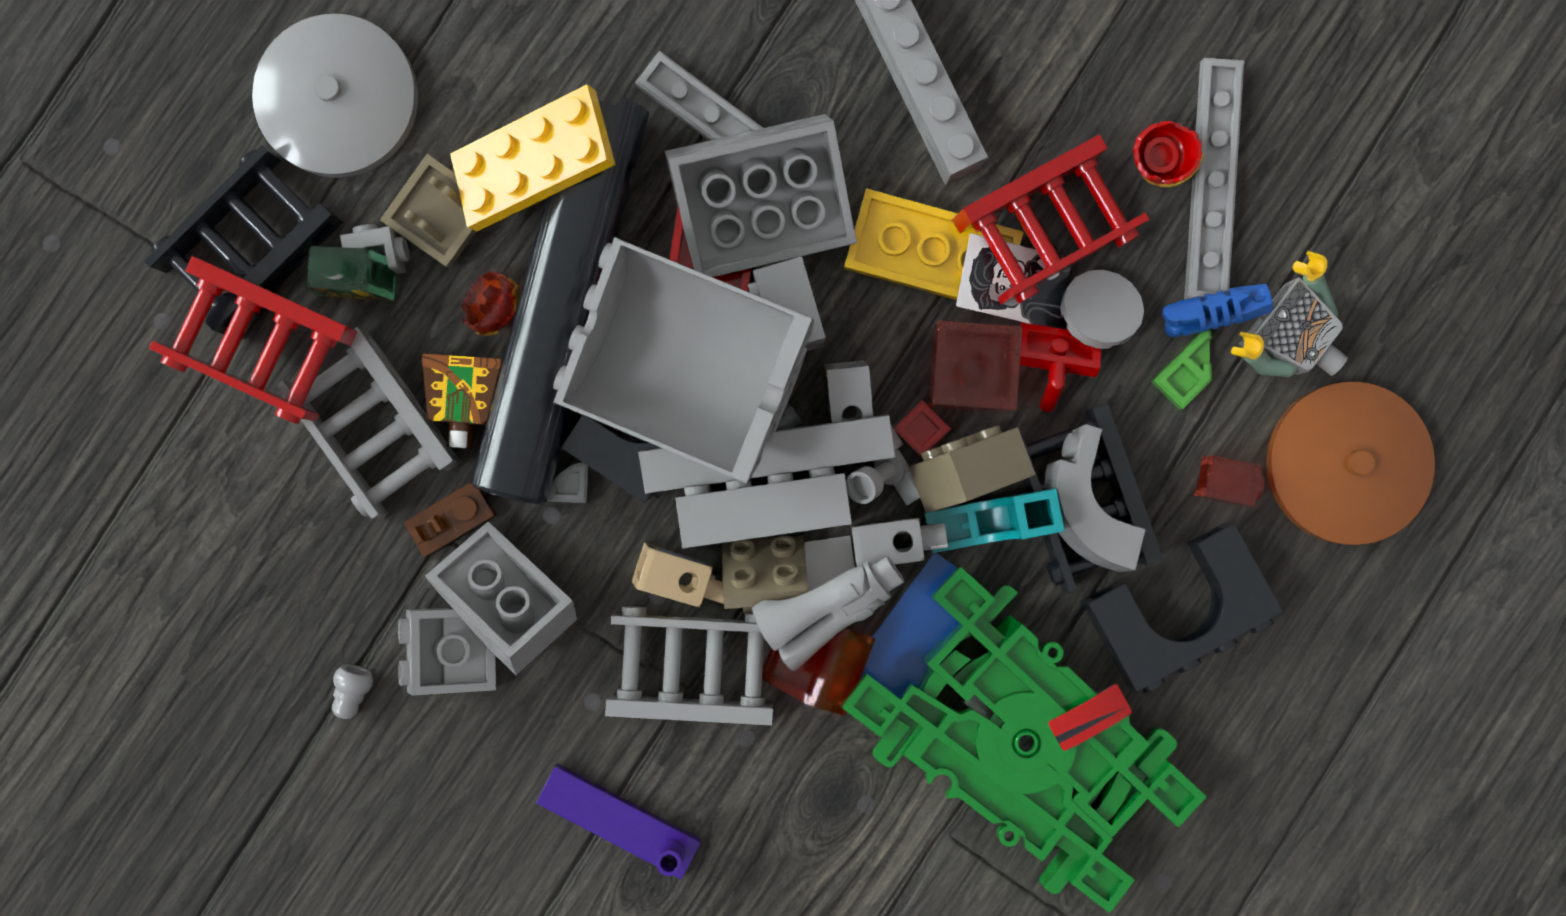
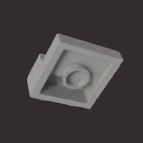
[398,608,496,695]

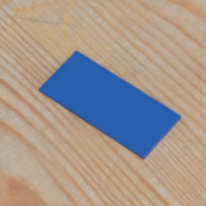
[848,553,987,698]

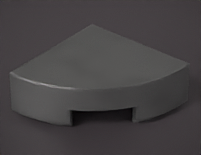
[547,463,590,503]

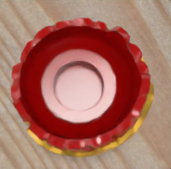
[1132,121,1204,187]

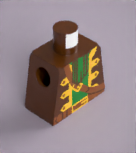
[422,354,503,449]

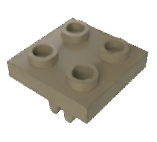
[380,154,477,269]
[722,535,808,614]

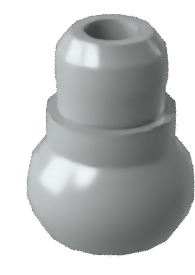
[332,665,373,719]

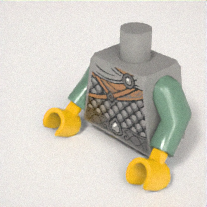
[1231,250,1348,378]

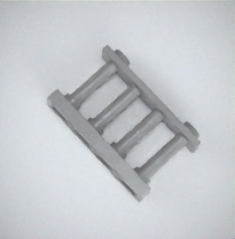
[276,327,462,519]
[605,606,773,726]

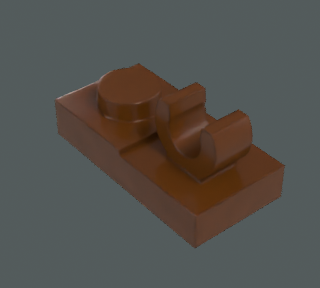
[403,482,497,557]

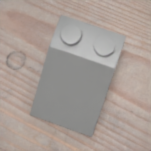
[425,522,577,675]

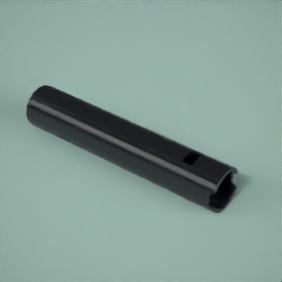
[471,89,650,505]

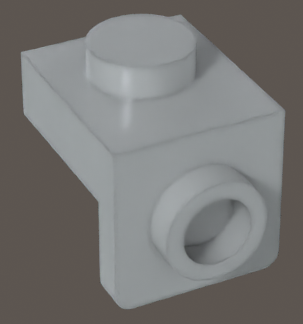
[340,224,410,274]

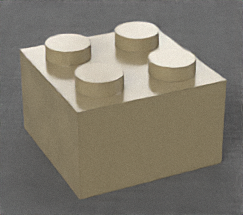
[909,425,1035,513]

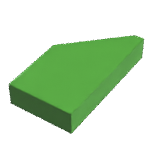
[1151,329,1212,410]

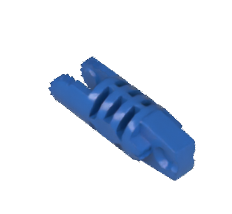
[1162,284,1273,338]

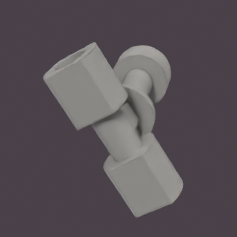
[846,423,920,505]

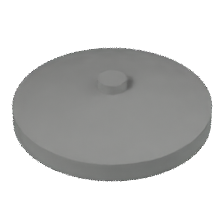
[252,14,418,178]

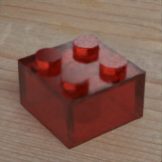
[928,320,1022,413]

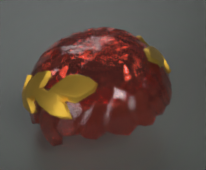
[461,270,520,336]

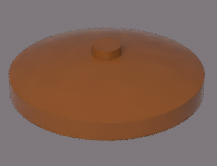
[1266,382,1435,545]

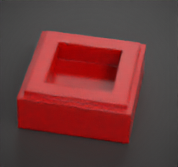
[894,400,951,458]

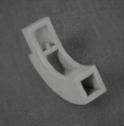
[1045,424,1145,572]

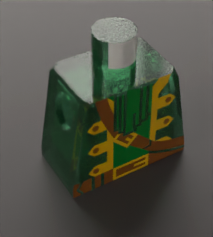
[307,246,396,301]

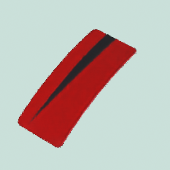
[1048,684,1132,751]

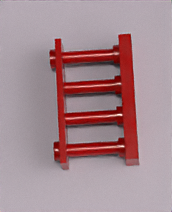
[952,134,1150,305]
[148,256,358,424]

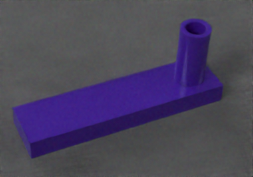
[536,764,701,880]

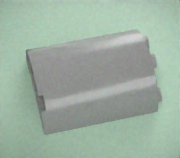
[553,237,814,484]

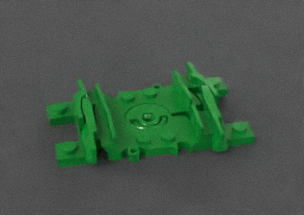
[841,566,1207,913]

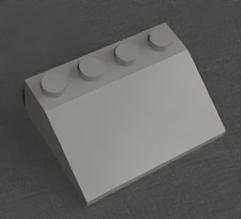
[665,114,857,277]

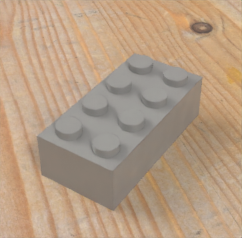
[675,467,852,549]

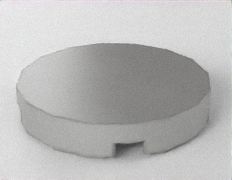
[1060,270,1144,349]

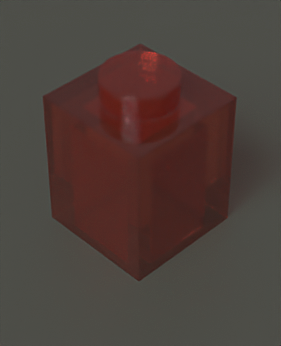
[1194,456,1265,506]

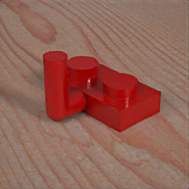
[1015,322,1101,412]

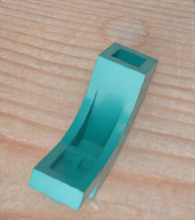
[924,489,1065,553]

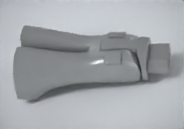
[752,556,904,671]

